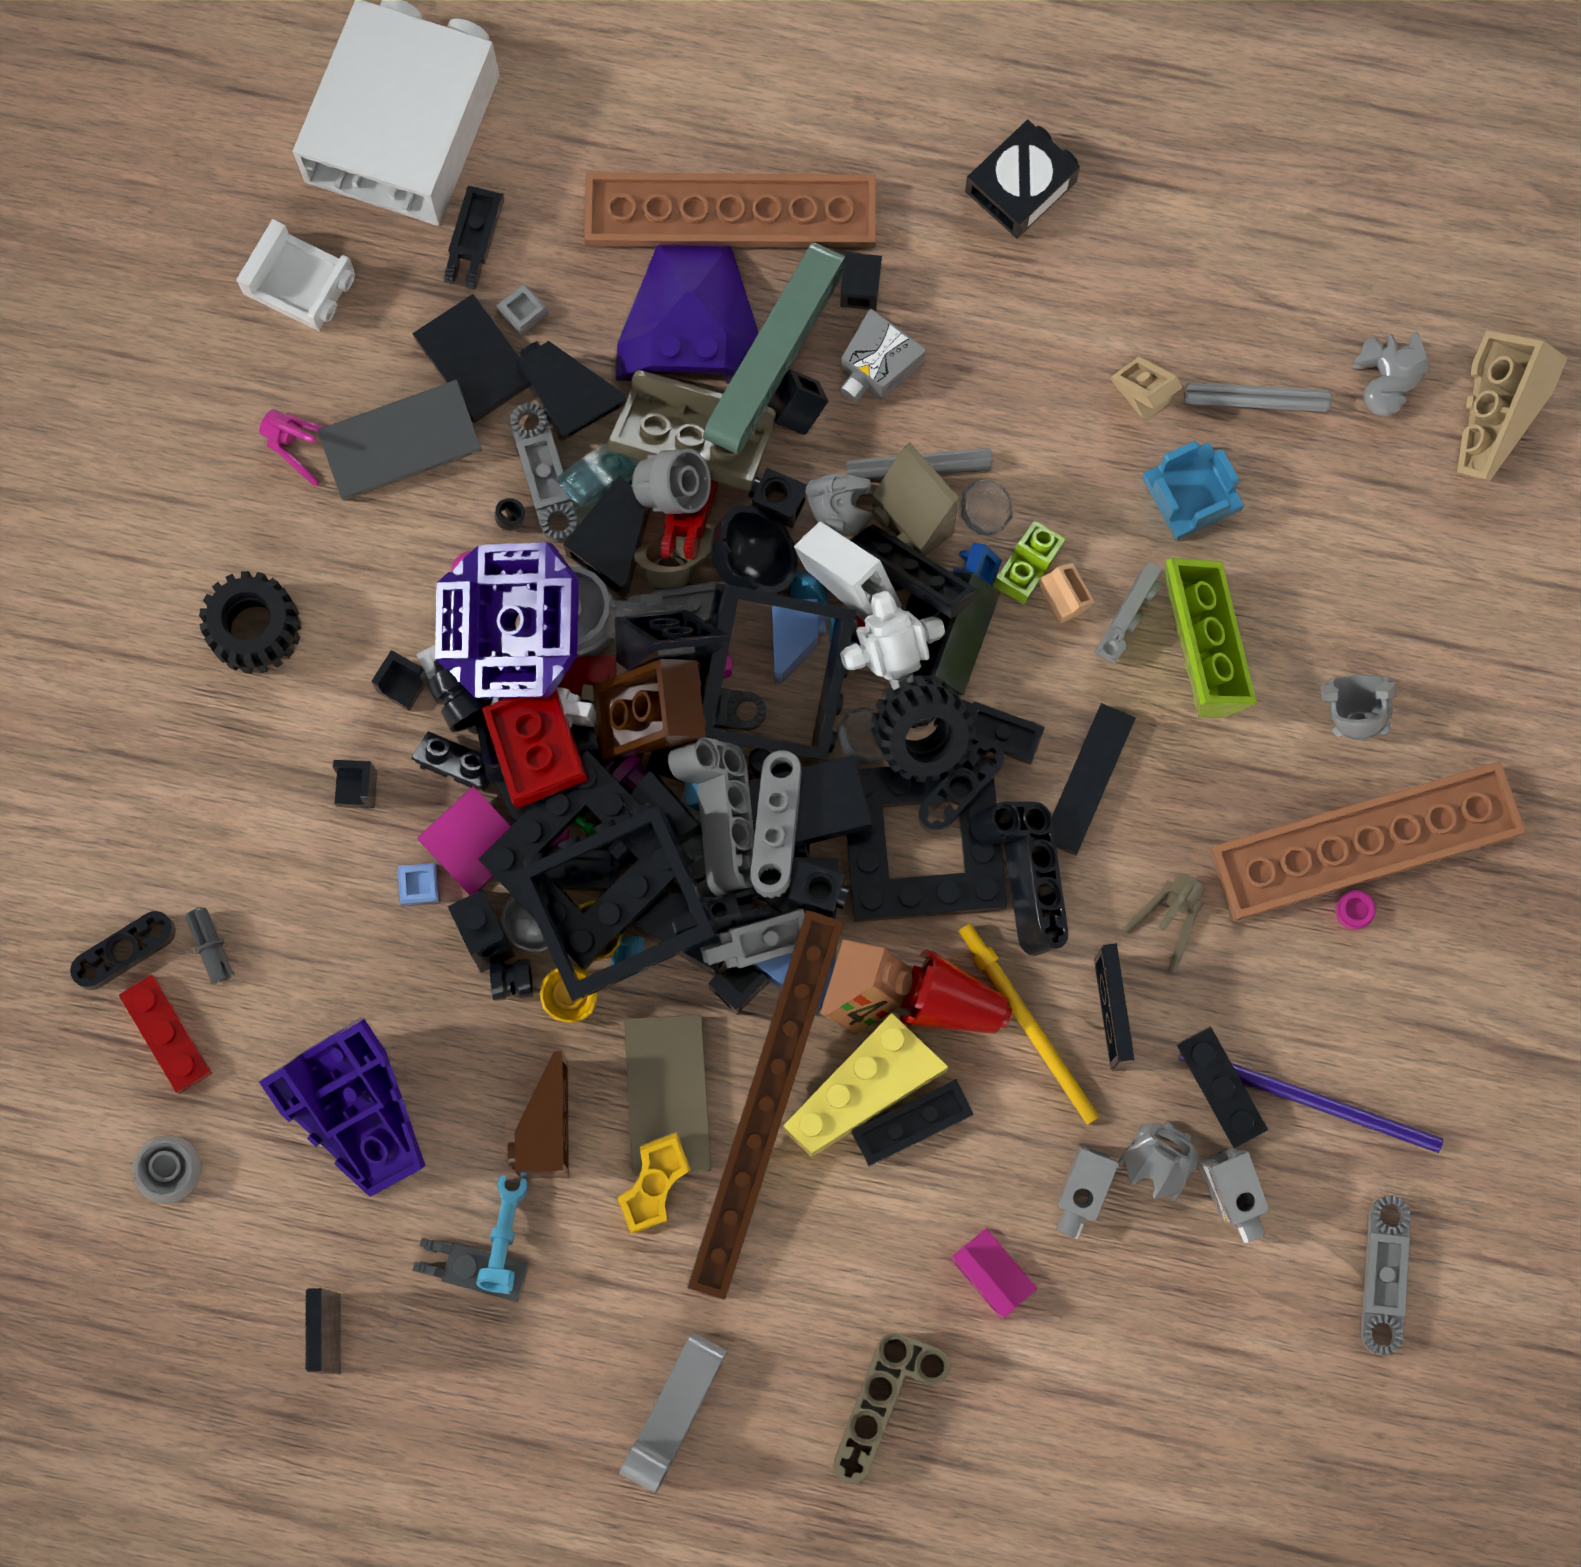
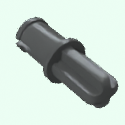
[186,907,235,985]

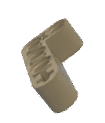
[833,1333,951,1484]

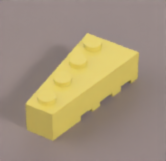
[783,1013,948,1157]

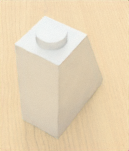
[794,521,902,622]

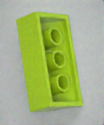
[1165,558,1257,718]

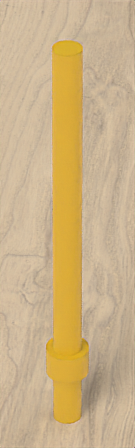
[958,923,1100,1125]

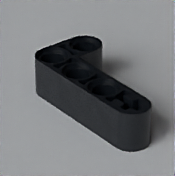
[971,801,1068,956]

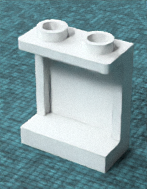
[236,219,355,331]

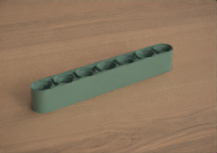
[703,242,845,454]

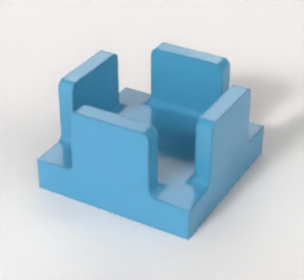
[1142,441,1244,541]

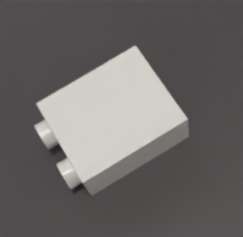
[292,0,500,226]

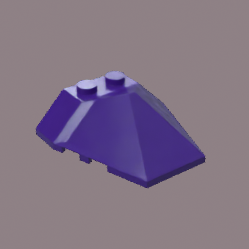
[616,245,759,384]
[259,1018,426,1197]

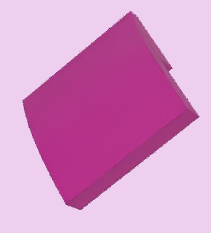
[417,786,511,896]

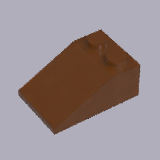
[593,659,706,760]
[507,1051,569,1179]

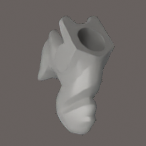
[1353,332,1429,416]

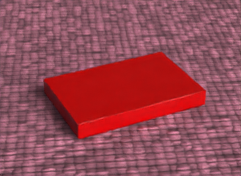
[482,688,588,809]

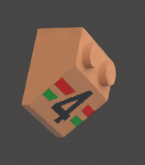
[820,939,913,1034]

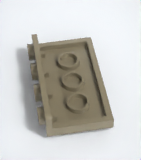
[608,370,776,491]

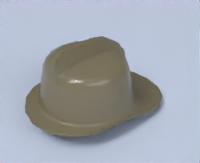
[634,528,713,592]

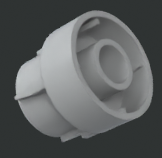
[631,449,711,514]

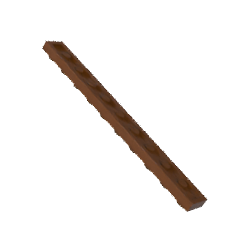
[687,910,844,1300]

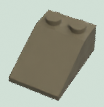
[871,442,960,556]

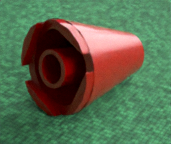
[900,949,1012,1034]

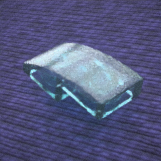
[556,443,637,507]

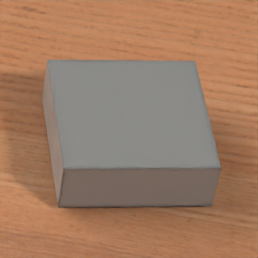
[496,283,549,336]

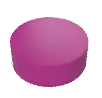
[1335,890,1376,930]

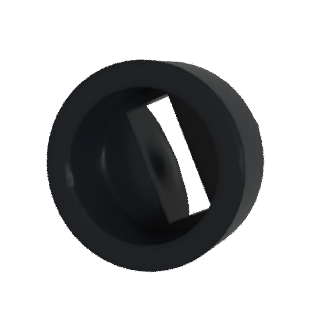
[494,498,525,531]

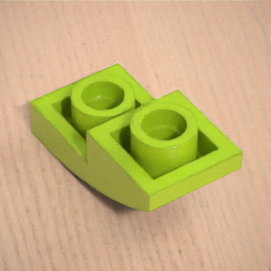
[993,520,1066,605]

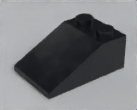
[615,610,729,671]

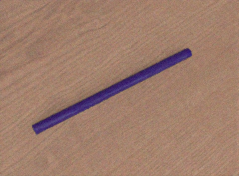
[1179,1053,1444,1153]

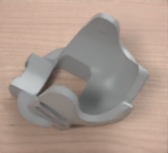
[1118,1120,1198,1202]

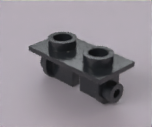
[411,731,489,792]

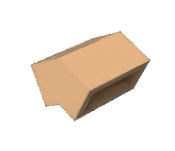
[1038,563,1095,624]

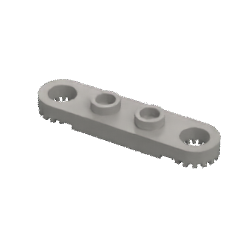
[510,402,578,543]
[750,750,802,898]
[1361,1195,1411,1355]

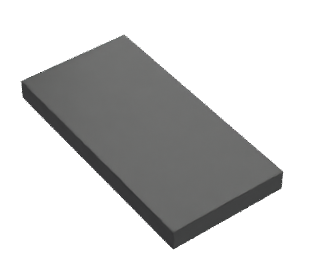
[317,380,483,501]

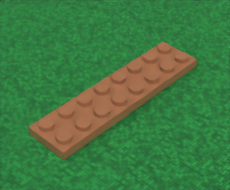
[584,173,876,248]
[1210,761,1526,922]

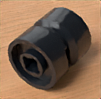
[427,669,491,732]

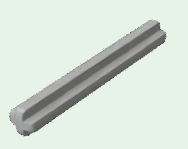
[1184,382,1332,412]
[846,448,993,480]

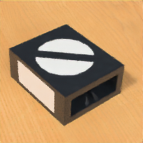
[965,119,1080,239]

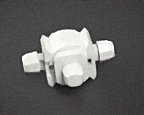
[840,591,945,690]

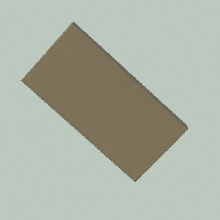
[624,1014,711,1176]

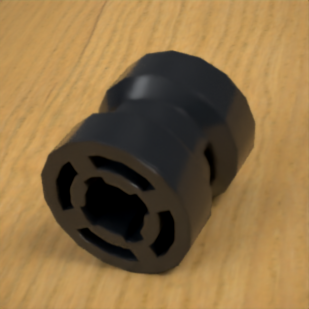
[490,959,533,1001]

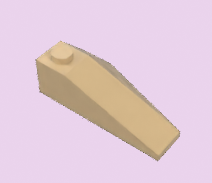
[1457,330,1568,482]

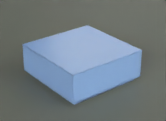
[398,863,440,906]

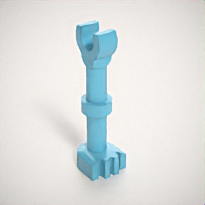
[476,1175,528,1294]

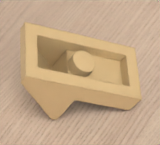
[1110,357,1182,420]

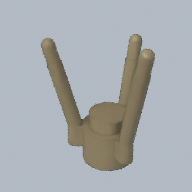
[1123,873,1205,973]

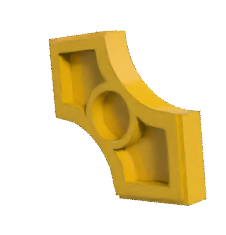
[617,1132,691,1234]

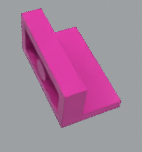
[950,1228,1037,1320]

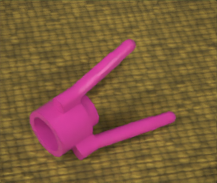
[259,409,325,486]

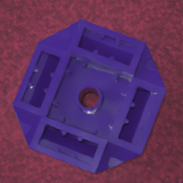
[435,542,579,699]

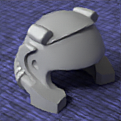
[805,473,875,537]
[1320,675,1397,740]

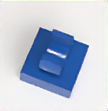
[953,543,1002,587]

